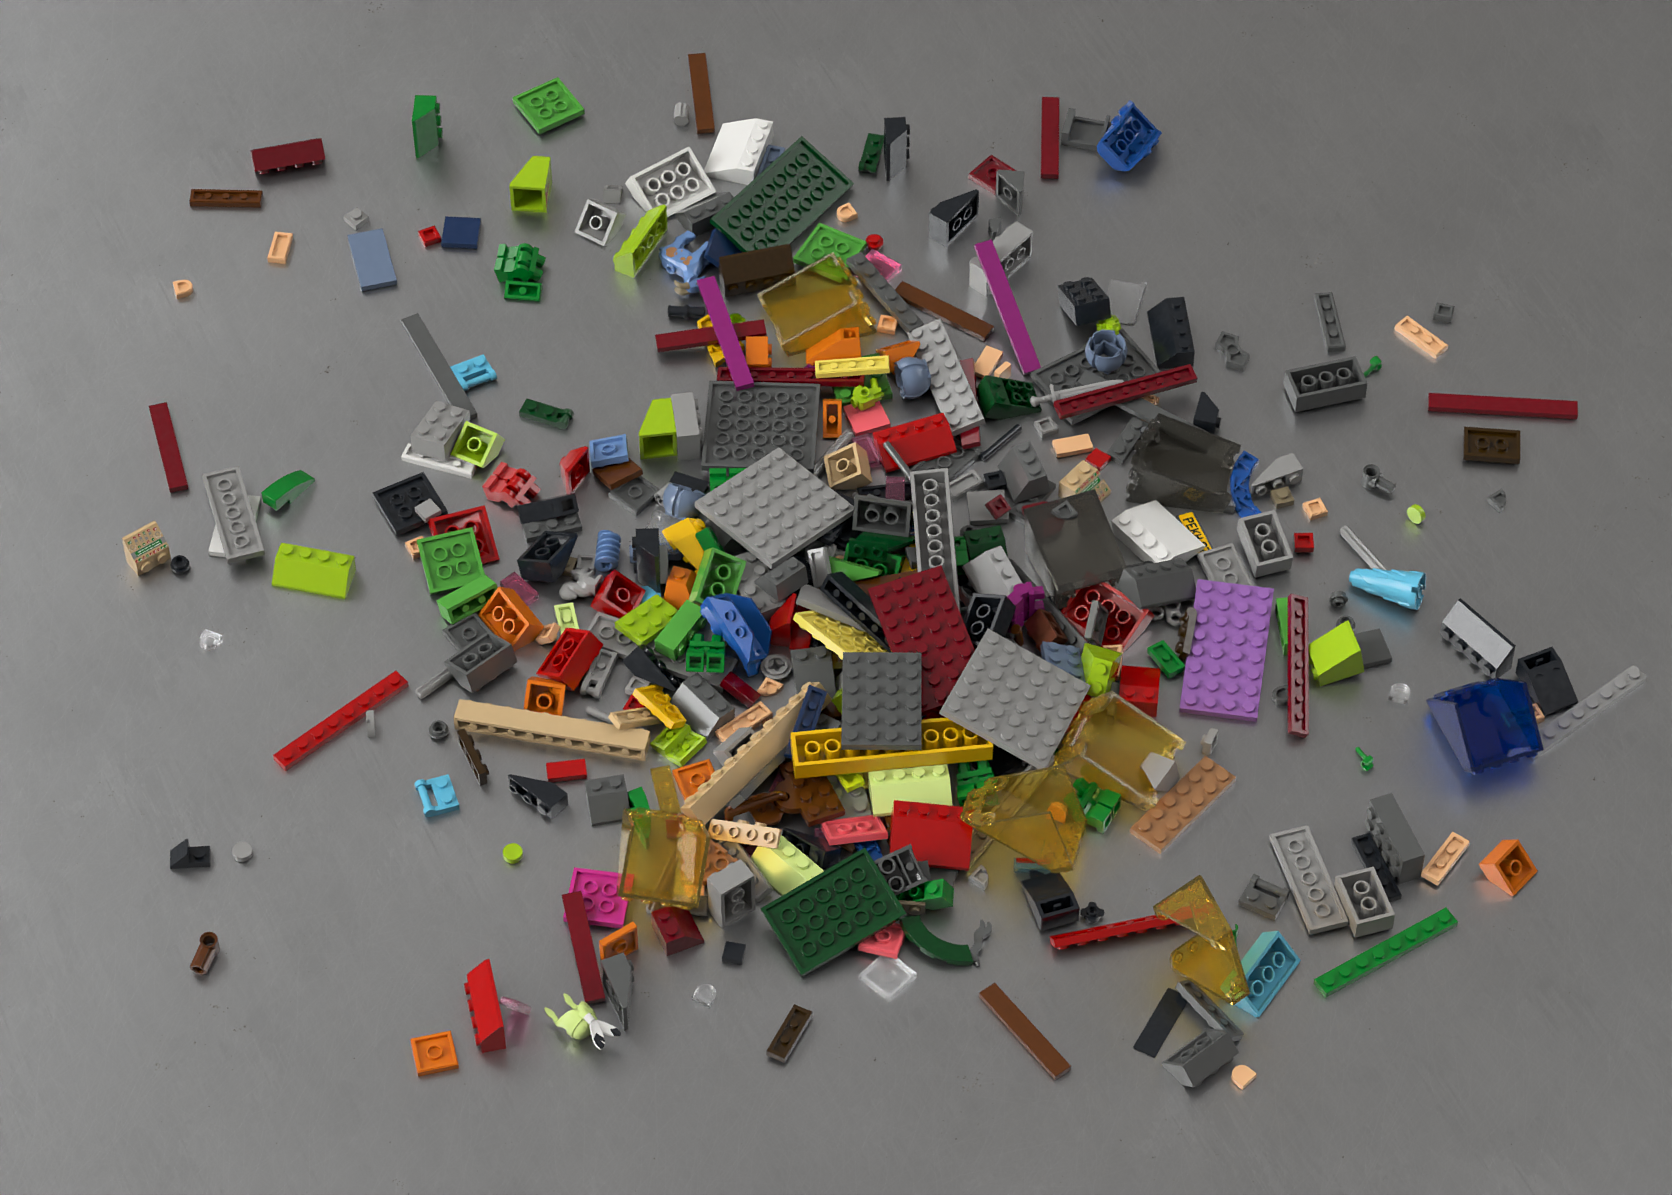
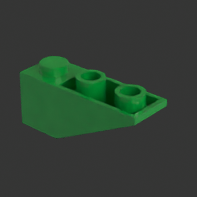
[896,879,954,910]

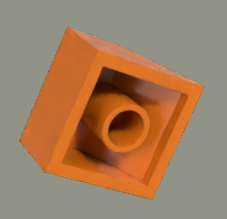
[1479,839,1538,896]

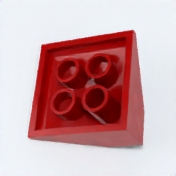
[428,505,500,564]

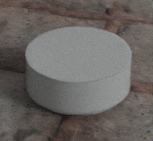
[232,842,253,862]

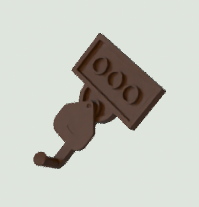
[724,761,845,827]

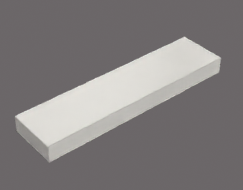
[401,443,478,479]

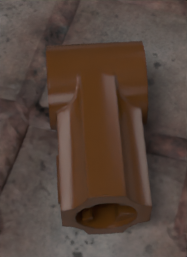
[190,932,220,975]

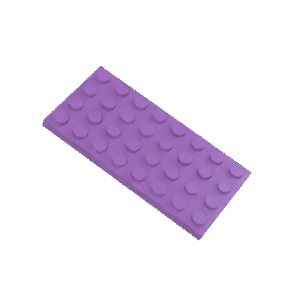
[1179,579,1274,722]

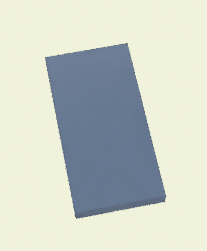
[347,228,397,291]

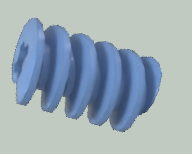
[594,530,621,572]

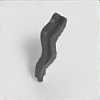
[970,920,992,967]

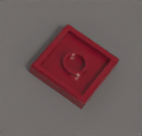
[968,155,1016,195]

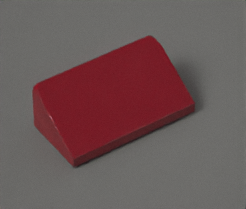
[719,671,761,708]

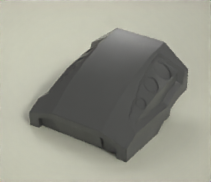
[874,844,928,896]

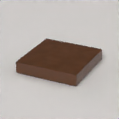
[592,458,643,490]

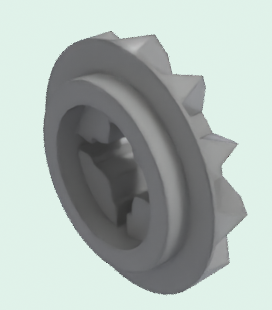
[761,654,792,681]

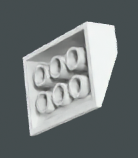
[704,118,774,185]
[625,147,716,218]
[1111,500,1205,563]

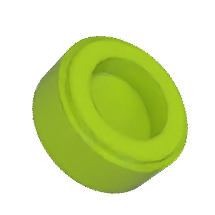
[1407,504,1426,524]
[503,843,523,864]

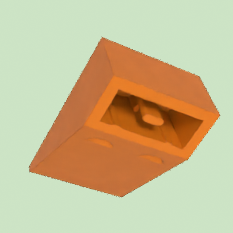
[806,327,861,366]

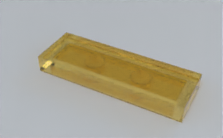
[650,765,681,820]

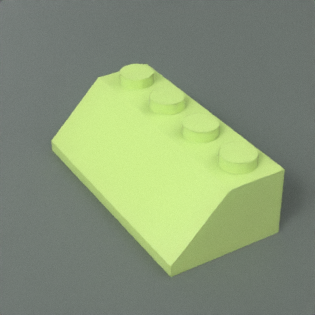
[868,764,952,817]
[751,835,824,896]

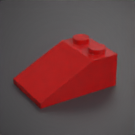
[1118,665,1160,717]

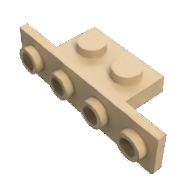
[707,819,782,849]

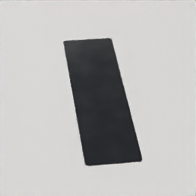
[1133,988,1188,1057]

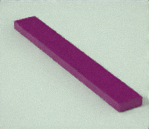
[974,239,1041,376]
[697,276,754,391]

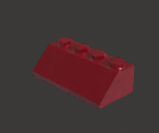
[250,138,325,174]

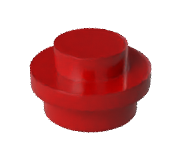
[865,234,883,251]

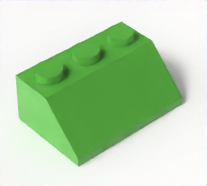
[688,547,747,606]

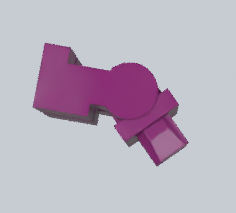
[1007,582,1045,633]

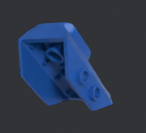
[1097,100,1162,171]
[700,593,772,677]

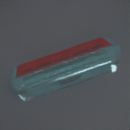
[1013,858,1054,874]

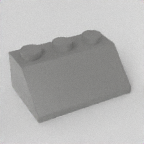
[962,546,1022,596]

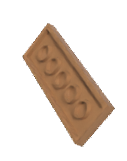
[1130,756,1236,854]

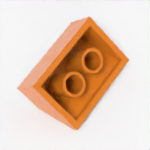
[478,587,544,651]

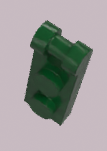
[858,133,884,174]
[519,398,574,429]

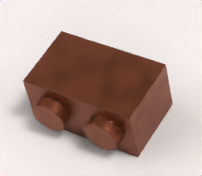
[1024,608,1068,652]

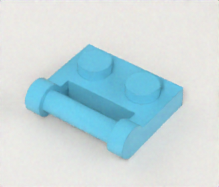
[450,354,497,391]
[414,774,460,817]

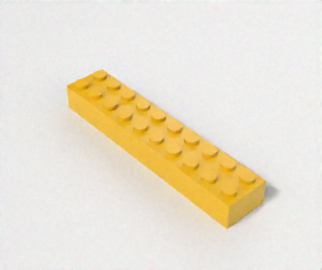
[791,718,993,779]

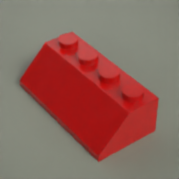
[873,413,957,473]
[464,959,506,1053]

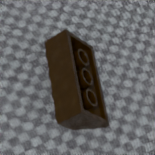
[719,244,795,297]

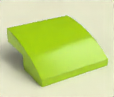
[650,723,707,767]

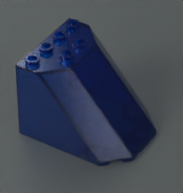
[1426,678,1544,775]

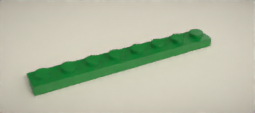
[1314,907,1458,998]

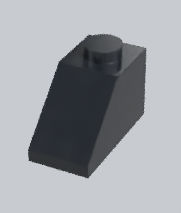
[1193,392,1222,435]

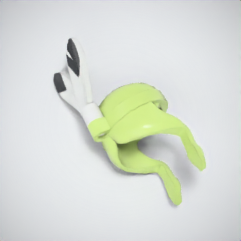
[544,993,621,1050]

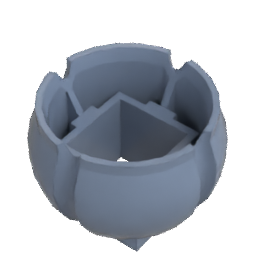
[1085,330,1127,375]
[894,357,931,399]
[663,483,706,520]

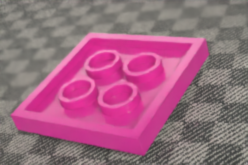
[563,867,634,929]

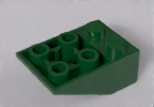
[977,375,1042,420]

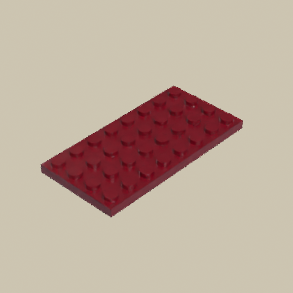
[868,565,975,716]

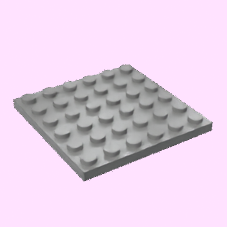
[695,447,854,569]
[939,629,1091,772]

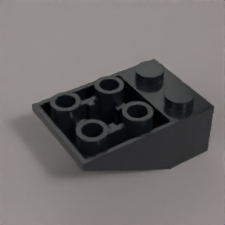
[1515,647,1578,716]
[1021,871,1080,931]

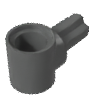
[1361,464,1396,494]

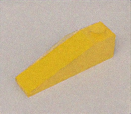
[662,518,706,574]

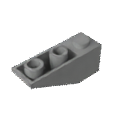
[1250,453,1303,498]

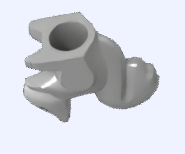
[559,568,603,600]

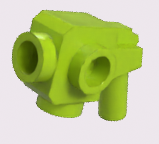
[1096,314,1122,335]
[850,378,884,411]

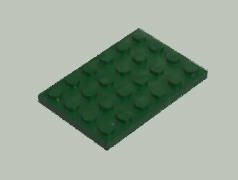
[760,848,907,977]

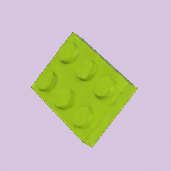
[615,594,678,646]

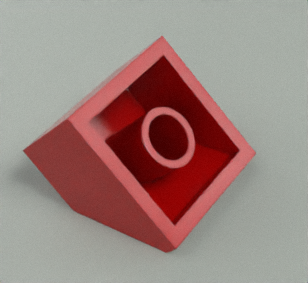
[590,570,646,619]

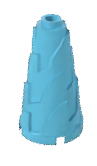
[1349,568,1426,610]

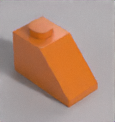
[823,399,842,438]

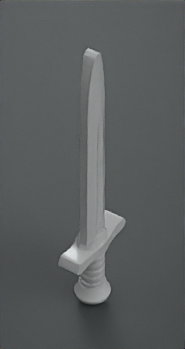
[1030,380,1124,409]

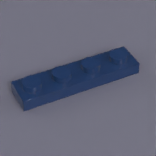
[784,685,827,759]

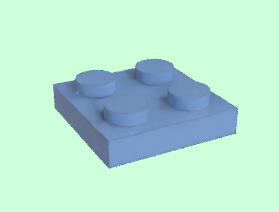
[589,434,629,468]

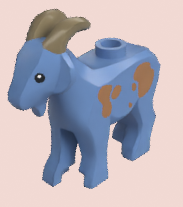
[659,230,711,296]

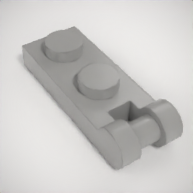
[580,649,618,699]

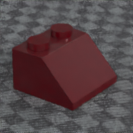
[651,905,704,956]

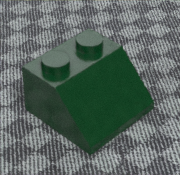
[964,525,1008,562]

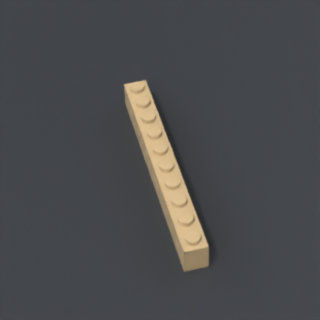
[680,682,832,827]
[454,699,651,761]

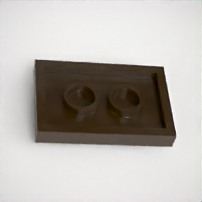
[1463,427,1520,464]

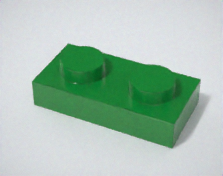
[1147,640,1185,678]

